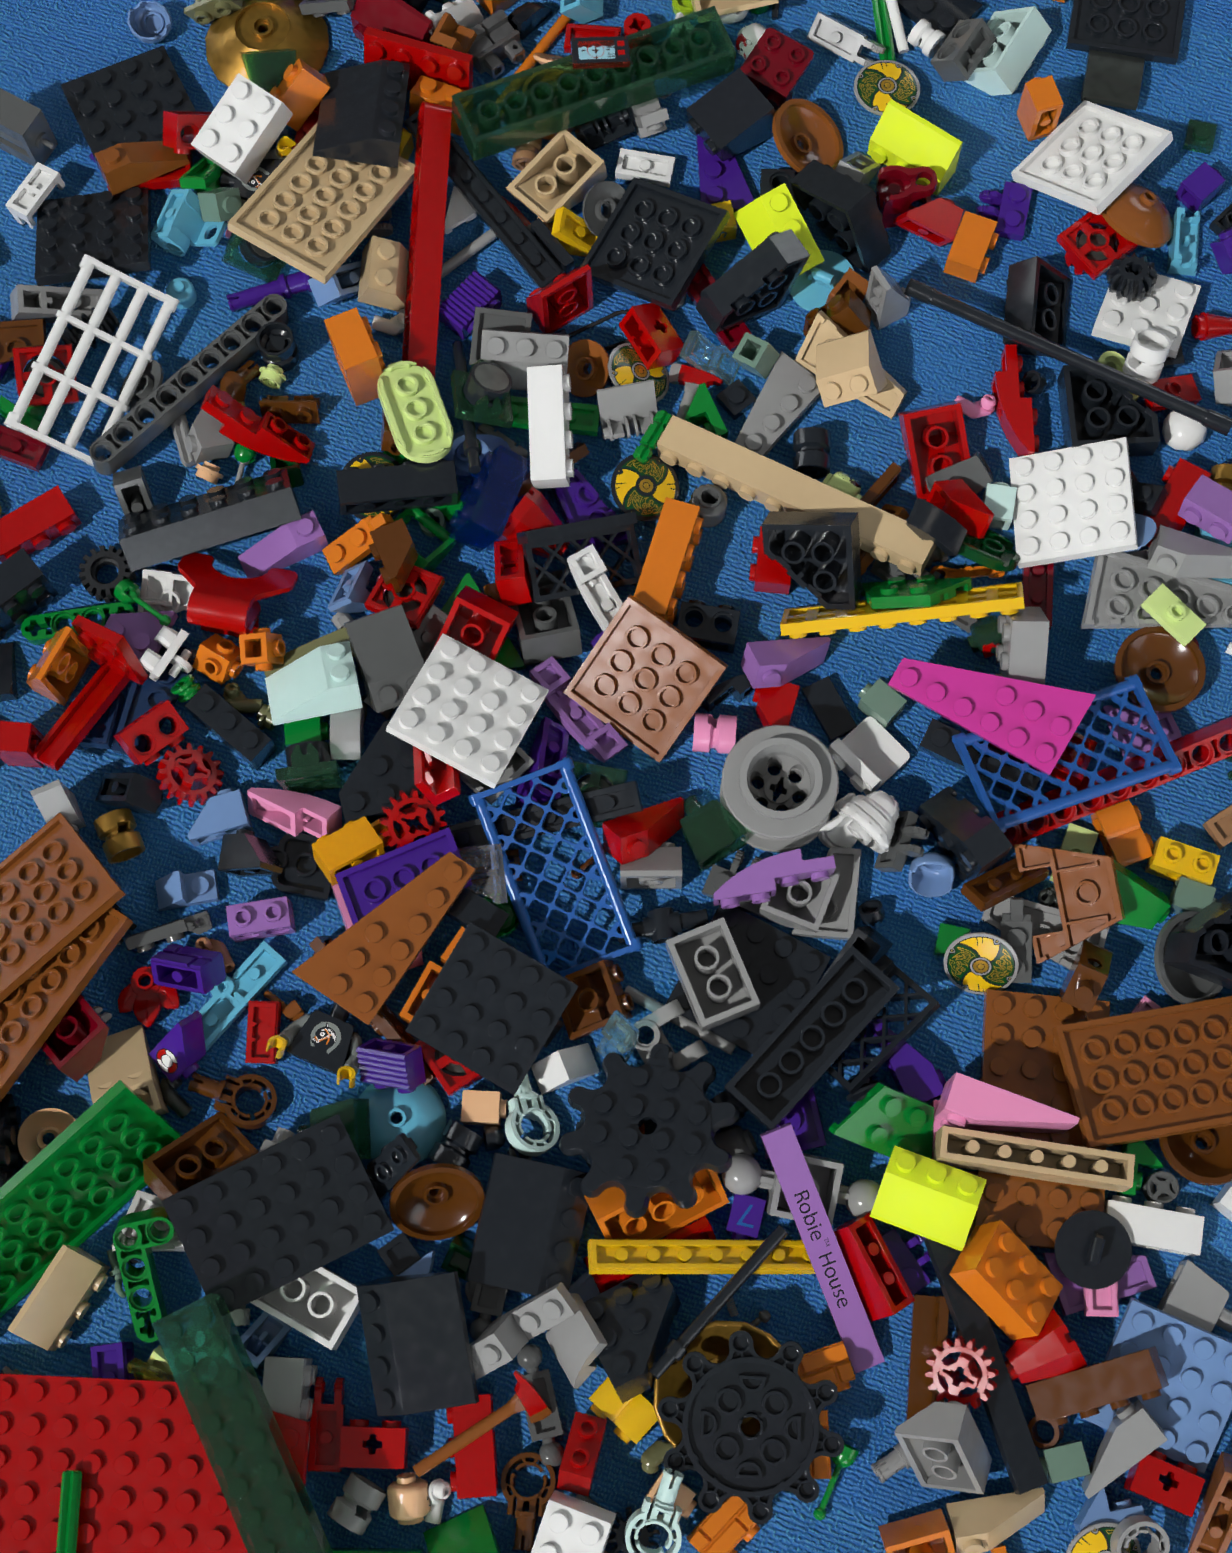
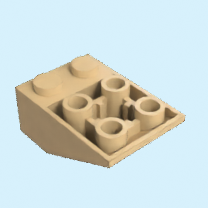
[87,1024,169,1115]

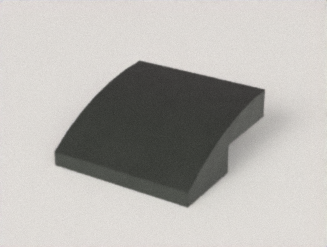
[1081,50,1145,110]

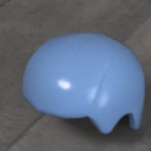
[127,1,172,44]
[908,852,955,897]

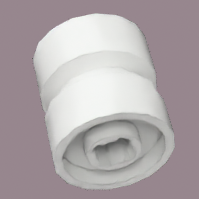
[1122,328,1172,384]

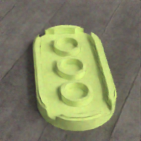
[377,361,454,463]

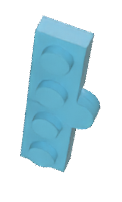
[199,941,288,1052]

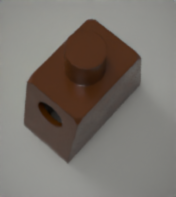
[1060,940,1113,1013]

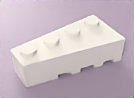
[527,364,574,489]

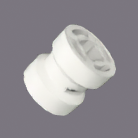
[907,18,946,58]

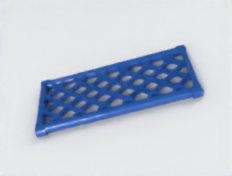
[952,674,1182,833]
[468,757,644,976]

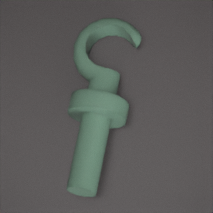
[106,1249,126,1298]

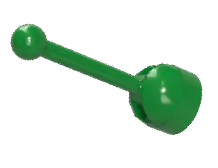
[114,579,171,626]
[813,1443,859,1521]

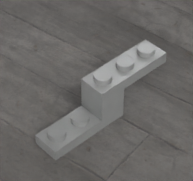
[470,1282,580,1380]

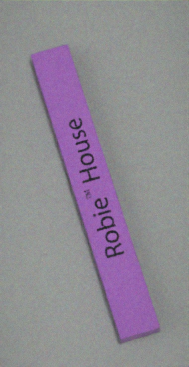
[760,1122,885,1374]

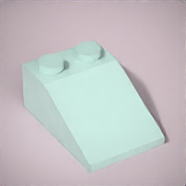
[265,641,363,726]

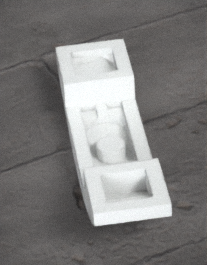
[566,544,623,632]

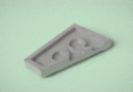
[792,847,861,941]

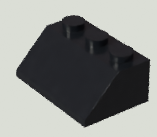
[1003,256,1071,357]

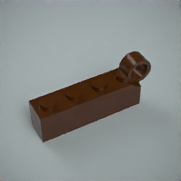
[1026,1346,1169,1449]

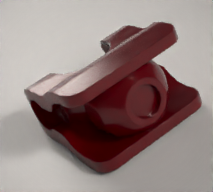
[875,165,938,228]

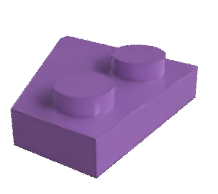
[104,611,178,660]
[1101,705,1182,760]

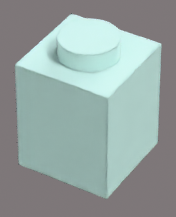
[983,482,1017,531]

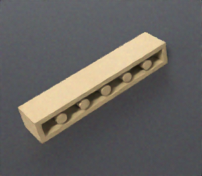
[933,1126,1135,1192]

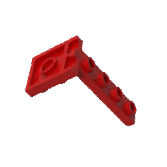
[32,615,149,771]

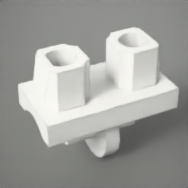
[139,625,193,682]

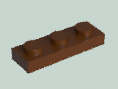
[961,858,1050,912]

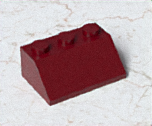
[350,0,434,44]
[41,994,109,1082]

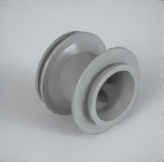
[719,725,839,852]

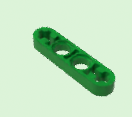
[21,602,137,645]

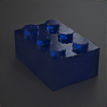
[449,445,530,553]

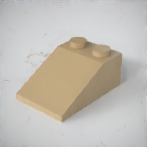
[506,128,608,224]

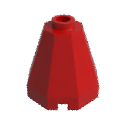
[495,486,570,558]
[1004,1308,1088,1384]

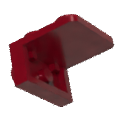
[740,28,814,110]

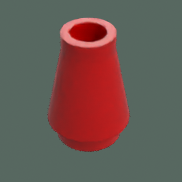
[1191,312,1232,341]

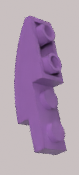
[713,848,836,909]

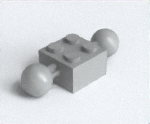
[721,1153,880,1226]

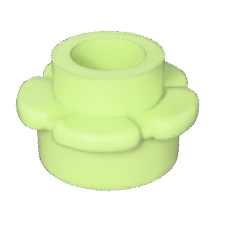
[259,364,286,389]

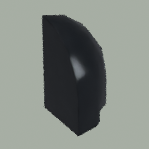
[508,2,553,40]

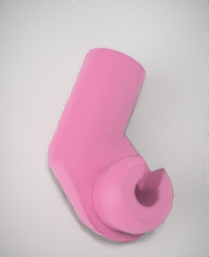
[954,394,997,419]

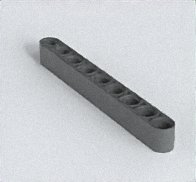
[89,294,289,475]

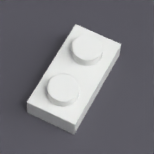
[615,148,675,188]

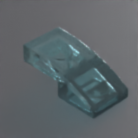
[679,330,740,385]
[596,1010,639,1063]

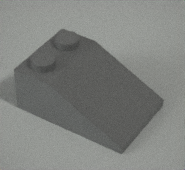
[510,570,582,666]
[344,604,425,713]

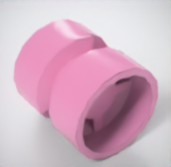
[692,713,737,754]

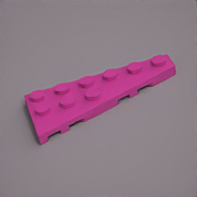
[888,658,1096,776]

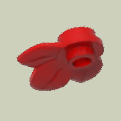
[118,966,180,1028]

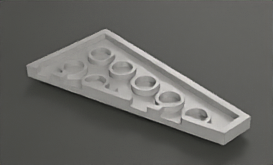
[1081,552,1232,629]

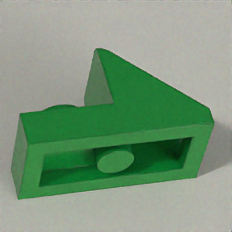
[684,383,728,439]
[1116,1141,1163,1197]

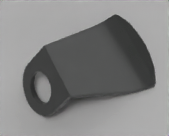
[925,451,993,494]

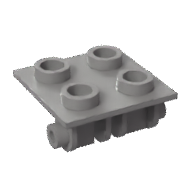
[596,379,658,441]

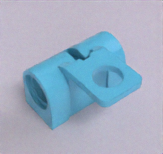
[151,189,227,257]

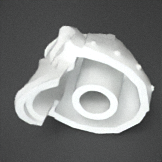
[818,790,900,854]

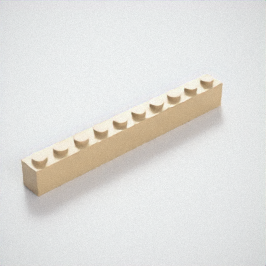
[657,415,936,576]

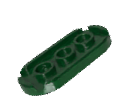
[958,529,1021,572]

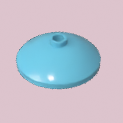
[353,1084,446,1165]

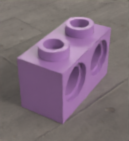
[226,896,296,943]

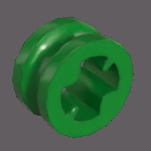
[171,674,201,703]

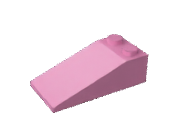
[934,1072,1080,1134]

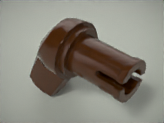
[220,360,261,407]

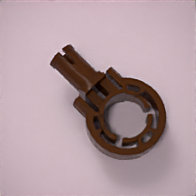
[188,1072,277,1130]
[501,1452,558,1551]

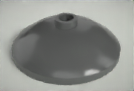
[1154,911,1223,1004]

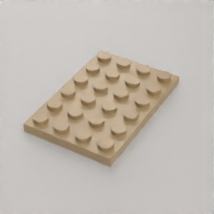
[228,123,415,284]

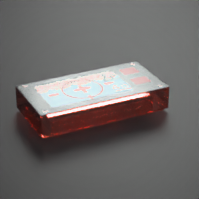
[571,36,630,69]

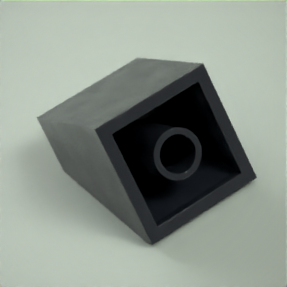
[686,68,775,162]

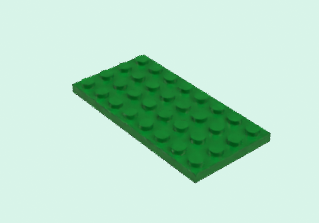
[0,1080,182,1318]

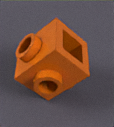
[239,628,286,672]
[192,633,243,685]

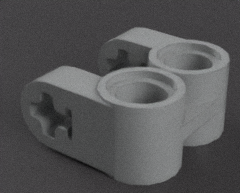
[629,999,709,1071]

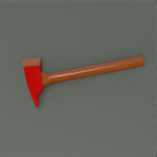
[412,1370,552,1478]

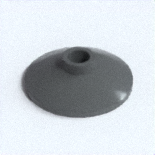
[582,181,625,237]
[120,360,164,411]

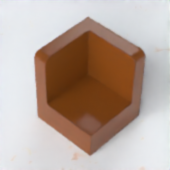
[430,12,477,53]
[826,268,869,304]

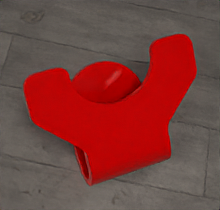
[178,552,298,637]

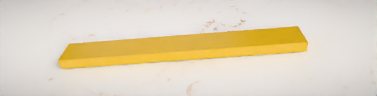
[587,1239,815,1274]

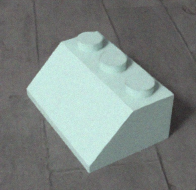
[964,6,1052,96]

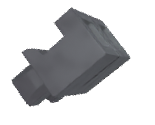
[467,9,525,79]

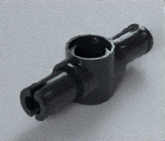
[618,907,709,944]

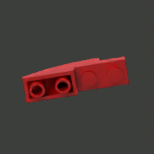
[991,344,1039,457]
[201,385,315,464]

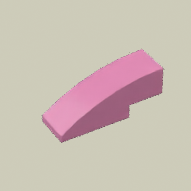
[247,787,342,838]

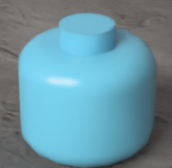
[166,277,197,309]

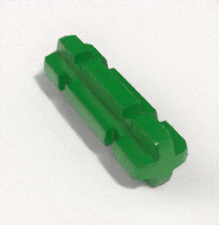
[633,410,672,464]

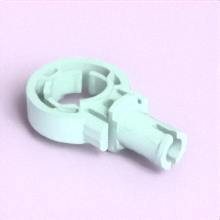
[505,1073,560,1156]
[625,1468,684,1553]

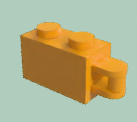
[311,816,399,886]

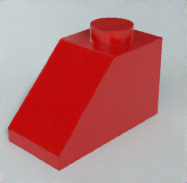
[893,198,964,247]
[752,683,800,727]

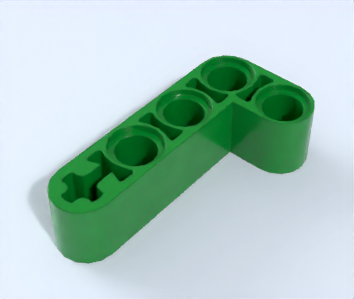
[113,1207,175,1343]

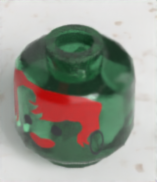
[966,615,1002,658]

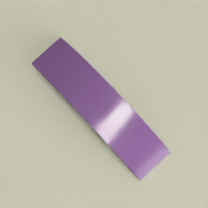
[529,656,628,763]

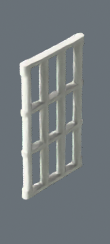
[4,254,180,467]

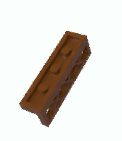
[906,1294,949,1420]

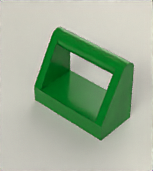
[393,508,457,572]

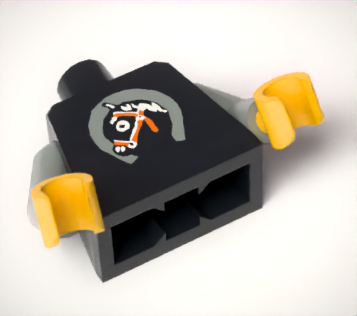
[220,136,296,206]
[266,1003,362,1089]

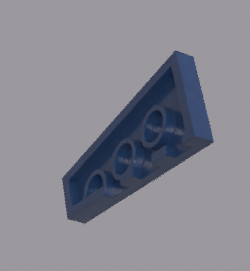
[111,646,198,756]

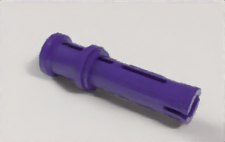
[226,271,312,312]

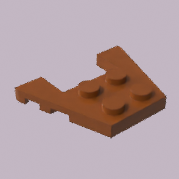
[1014,844,1125,963]

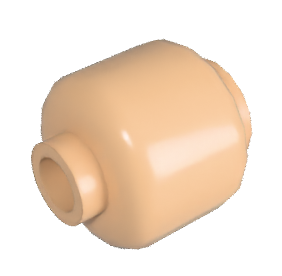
[387,1472,431,1525]

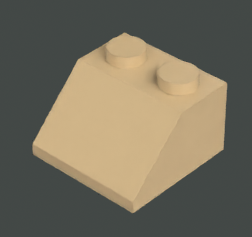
[358,236,409,312]
[816,329,888,408]

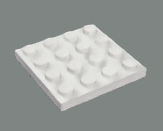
[1011,100,1173,215]
[1009,437,1138,569]
[386,633,549,789]

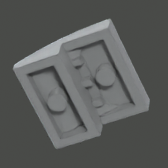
[545,1293,608,1389]

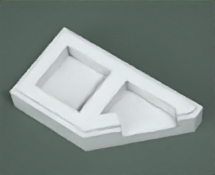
[444,186,477,234]

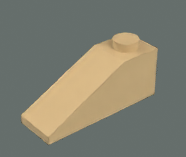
[946,1487,1045,1553]

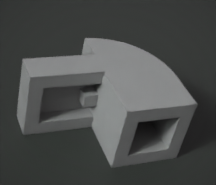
[623,85,670,139]
[330,703,367,760]

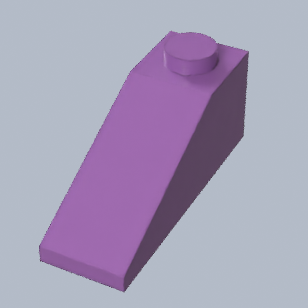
[238,510,329,578]
[741,636,831,689]

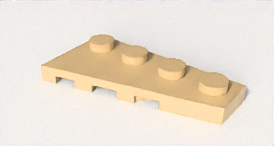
[794,310,908,419]

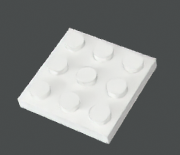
[1092,274,1201,359]

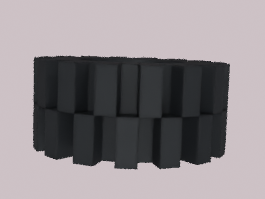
[79,545,137,603]

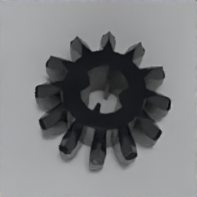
[1106,252,1157,303]
[607,1507,660,1553]

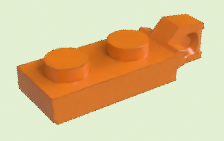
[322,513,394,575]

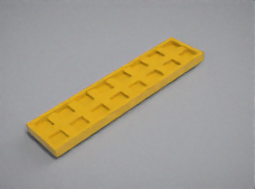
[780,582,1025,639]

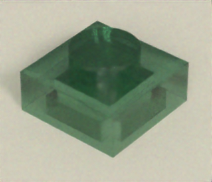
[1182,119,1217,155]

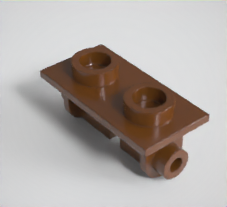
[259,395,321,424]

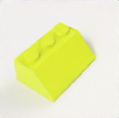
[867,99,963,196]
[733,183,825,276]
[870,1145,987,1251]

